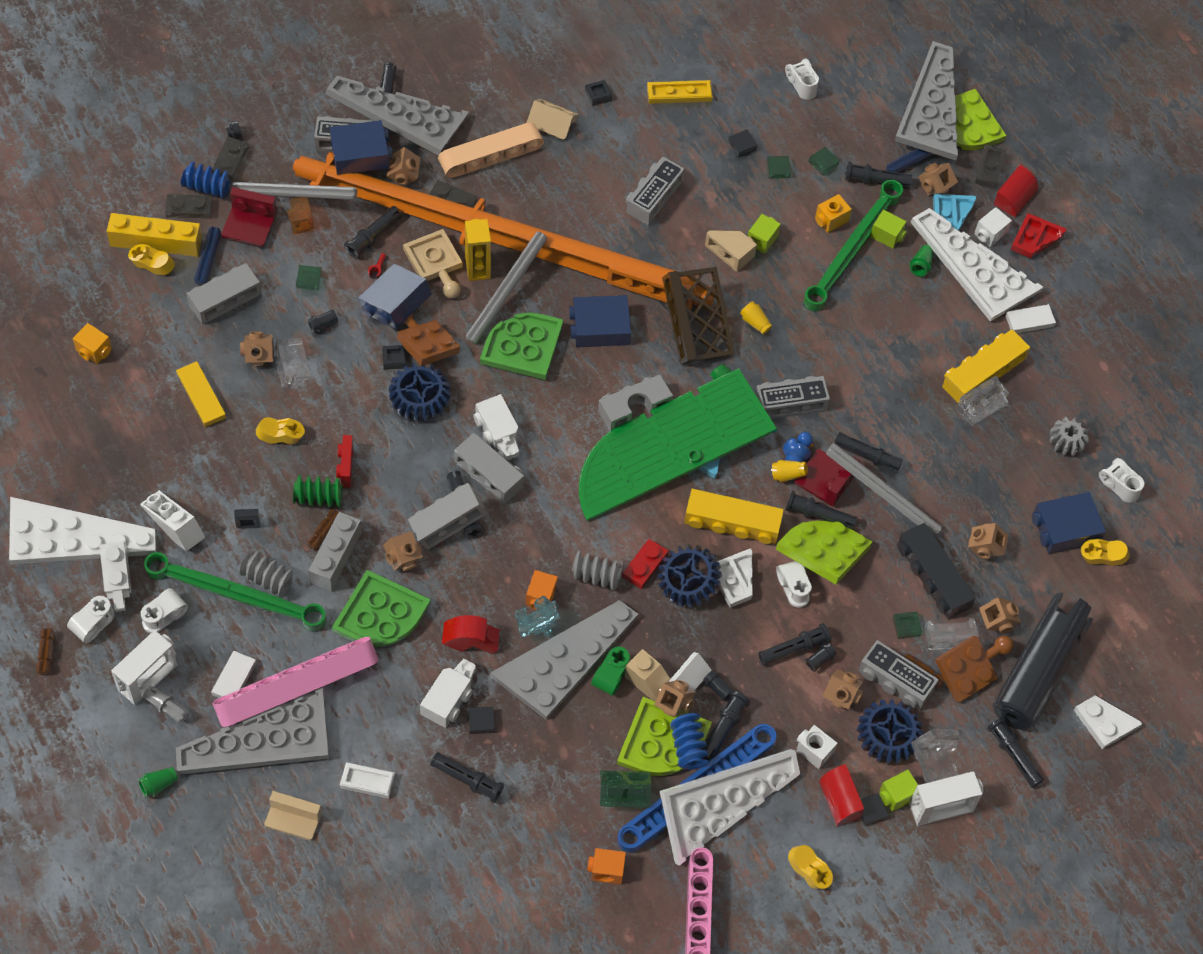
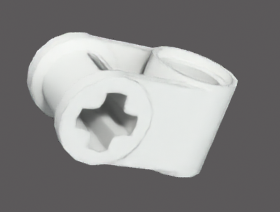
[785,59,819,100]
[1099,458,1144,503]
[776,561,812,608]
[141,588,188,633]
[67,596,115,643]

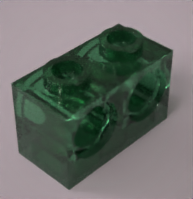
[599,770,651,808]

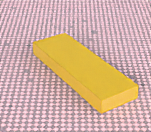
[647,80,713,104]
[176,361,226,427]

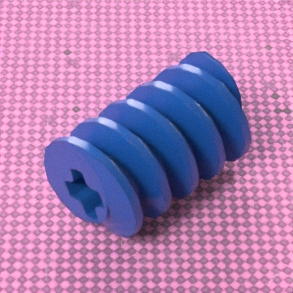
[181,161,230,199]
[670,713,709,770]

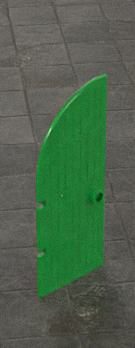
[579,368,777,521]

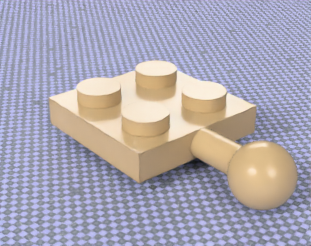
[403,229,462,299]

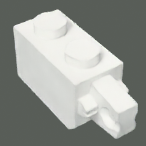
[473,394,519,460]
[99,541,132,612]
[420,659,476,728]

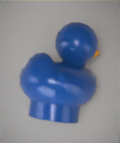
[783,432,813,462]

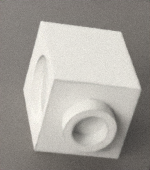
[974,207,1012,247]
[796,725,837,769]

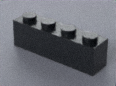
[897,522,976,620]

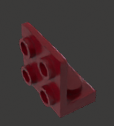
[221,187,277,247]
[794,449,861,507]

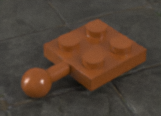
[397,313,460,366]
[934,635,1014,702]

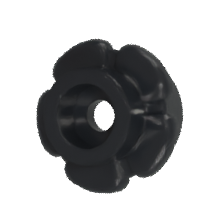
[225,120,242,141]

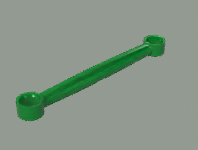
[803,180,903,311]
[144,552,326,632]

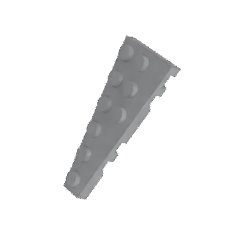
[895,41,958,160]
[325,76,469,156]
[490,600,638,720]
[176,687,329,775]

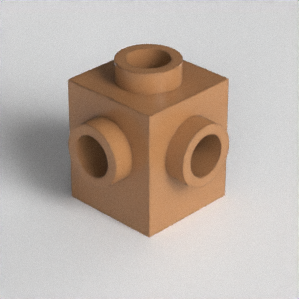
[387,147,420,186]
[918,163,958,195]
[240,331,274,366]
[968,523,1009,559]
[383,531,422,571]
[979,597,1021,634]
[822,669,864,710]
[654,679,696,717]

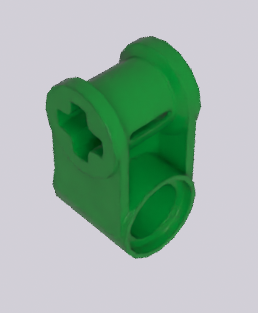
[591,647,630,696]

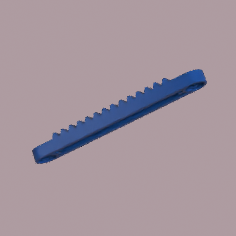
[617,724,777,853]

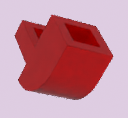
[442,615,500,654]

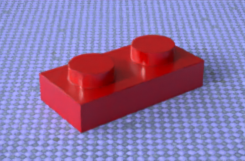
[336,435,353,487]
[622,539,668,589]

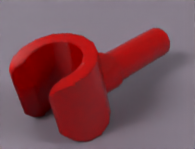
[368,253,386,279]

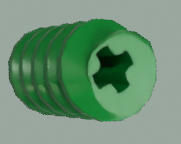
[293,475,343,508]

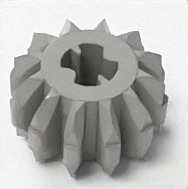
[1049,417,1089,457]

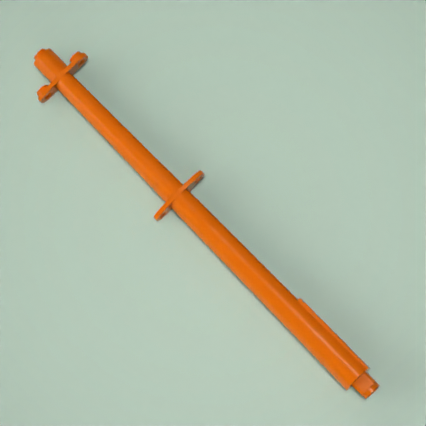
[293,152,715,310]

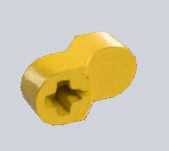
[128,244,175,275]
[256,417,305,445]
[1081,539,1130,566]
[788,845,833,889]

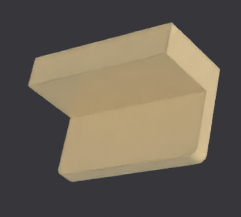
[527,99,579,139]
[264,791,322,841]

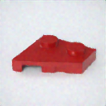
[1010,213,1066,258]

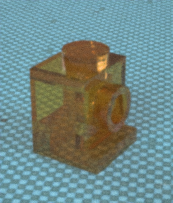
[287,197,314,235]

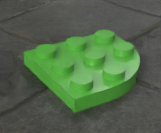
[480,313,564,380]
[332,570,431,647]

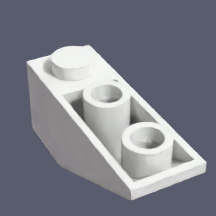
[140,491,205,551]

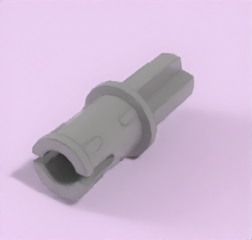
[143,685,189,722]

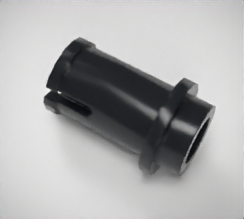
[308,309,338,333]
[805,643,837,672]
[703,670,734,701]

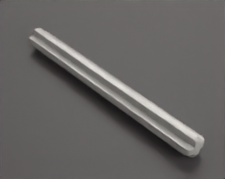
[232,182,357,200]
[466,231,547,344]
[826,443,942,537]

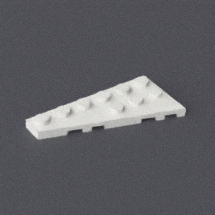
[911,208,1044,322]
[9,497,156,565]
[660,749,800,865]

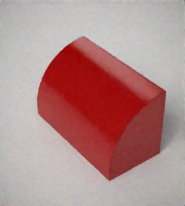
[993,164,1038,218]
[819,764,864,827]

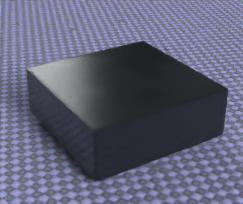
[585,80,612,106]
[728,129,758,157]
[382,345,406,370]
[234,509,260,528]
[469,707,495,734]
[861,793,889,826]

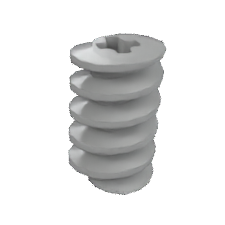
[572,550,624,591]
[239,551,293,598]

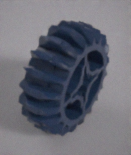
[389,363,451,422]
[658,544,722,608]
[857,699,924,765]

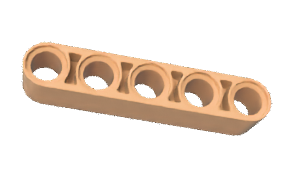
[438,122,544,178]

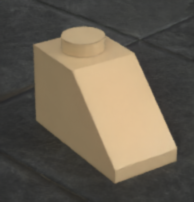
[705,230,757,272]
[625,649,670,701]

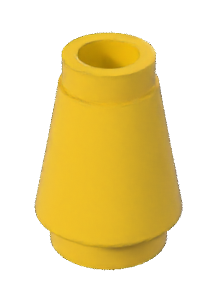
[740,301,772,335]
[772,460,808,483]

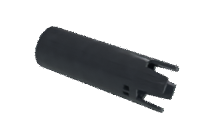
[992,592,1094,730]

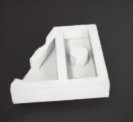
[717,548,752,608]
[1074,696,1142,749]

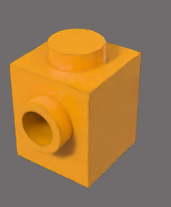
[815,194,852,233]
[73,323,112,364]

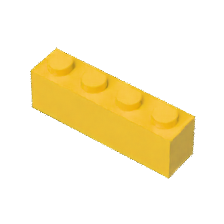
[106,213,202,257]
[942,329,1030,406]
[684,489,784,544]

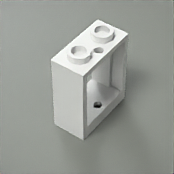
[111,630,178,705]
[909,771,983,826]

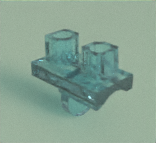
[515,596,560,638]

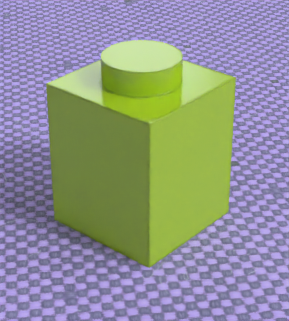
[870,210,907,248]
[748,214,781,254]
[879,770,918,812]

